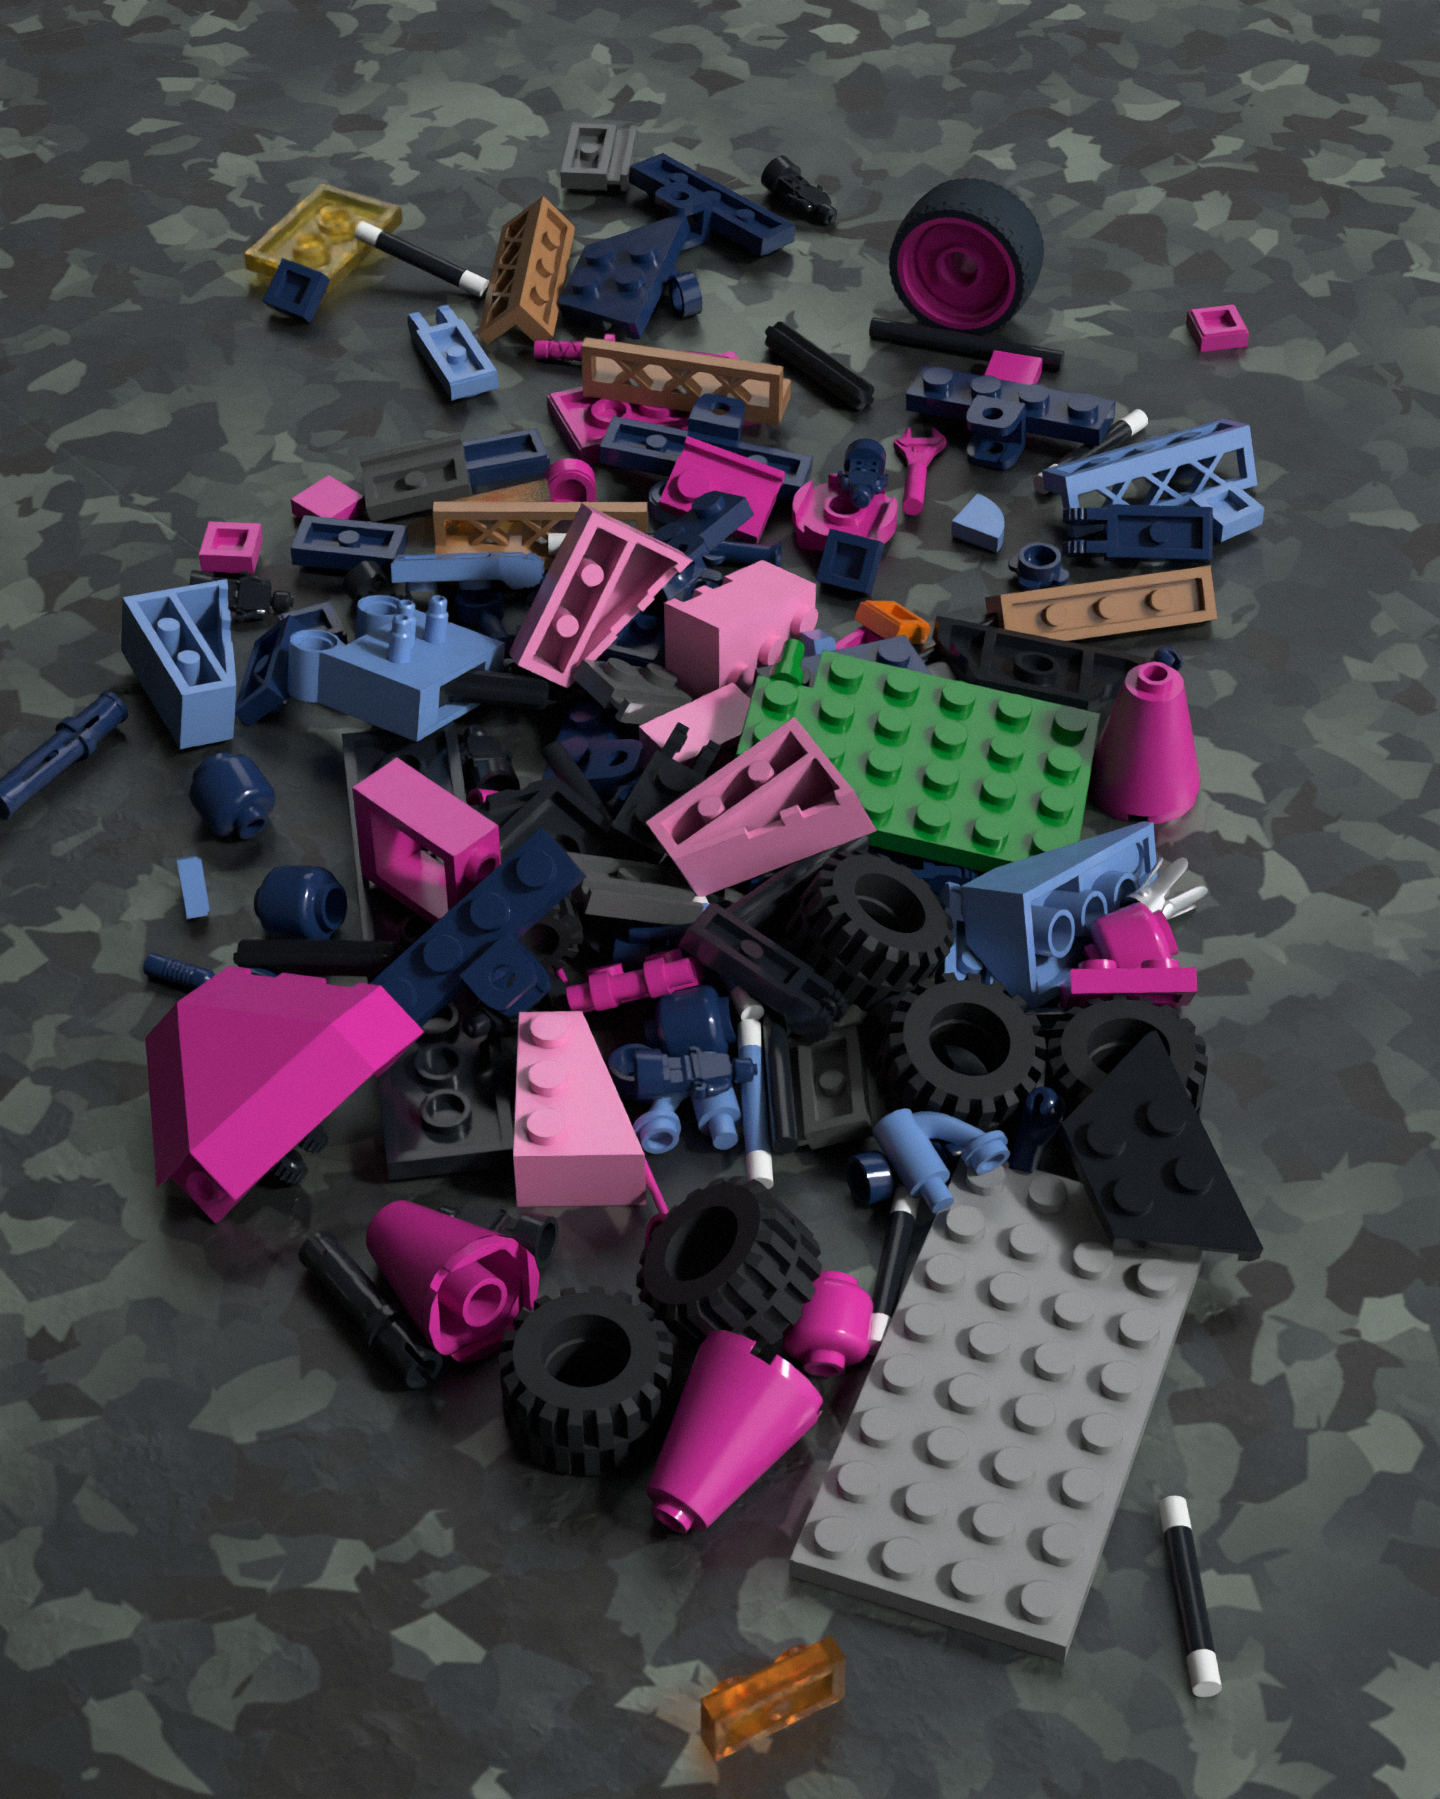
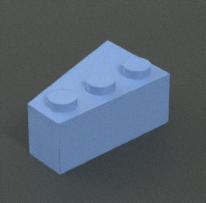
[121,579,236,749]

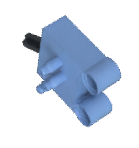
[287,595,549,742]

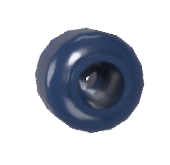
[189,752,276,839]
[254,865,348,940]
[644,984,738,1057]

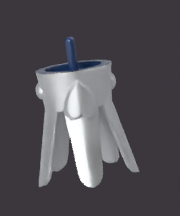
[1120,857,1208,920]

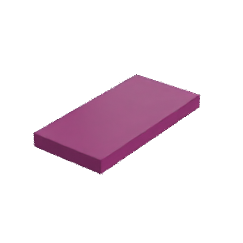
[547,351,759,465]

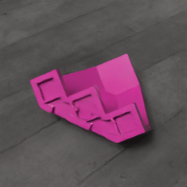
[145,966,424,1224]

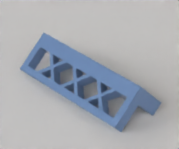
[1042,419,1258,538]

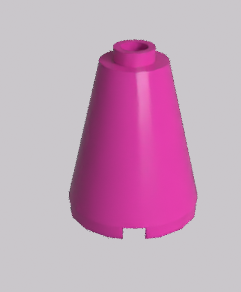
[1087,662,1201,824]
[366,1200,540,1363]
[646,1330,823,1534]

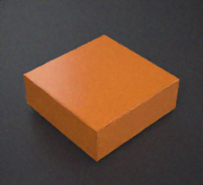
[854,600,932,644]

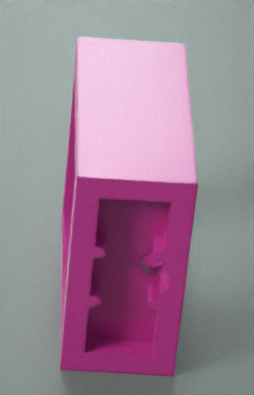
[352,758,501,925]

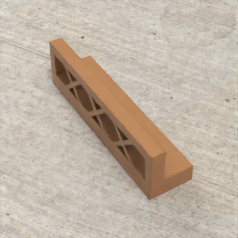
[478,196,575,345]
[581,337,791,425]
[433,502,648,586]
[985,565,1217,641]

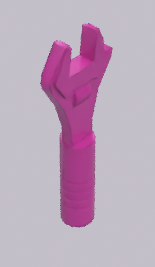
[893,427,946,516]

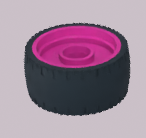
[889,178,1044,336]

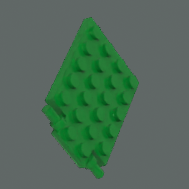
[735,639,1100,873]

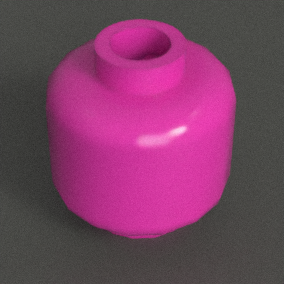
[1083,902,1179,968]
[782,1271,873,1377]

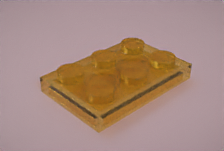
[244,183,403,294]

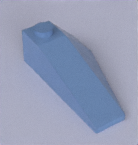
[961,821,1158,1008]

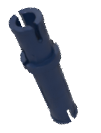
[0,691,128,820]

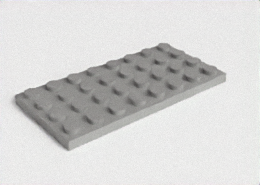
[789,1157,1206,1663]

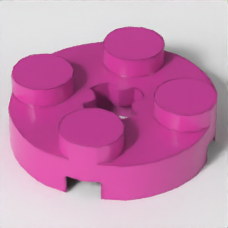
[792,473,898,551]

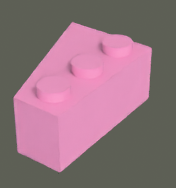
[508,503,693,689]
[646,717,877,897]
[513,1011,646,1207]

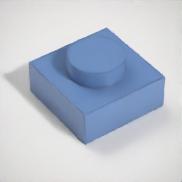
[1189,481,1264,542]

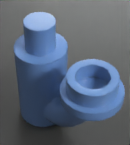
[633,1052,742,1154]
[872,1108,1010,1213]

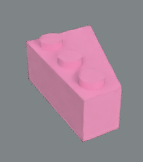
[664,560,818,701]

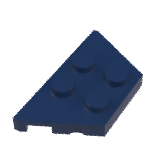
[558,214,690,340]

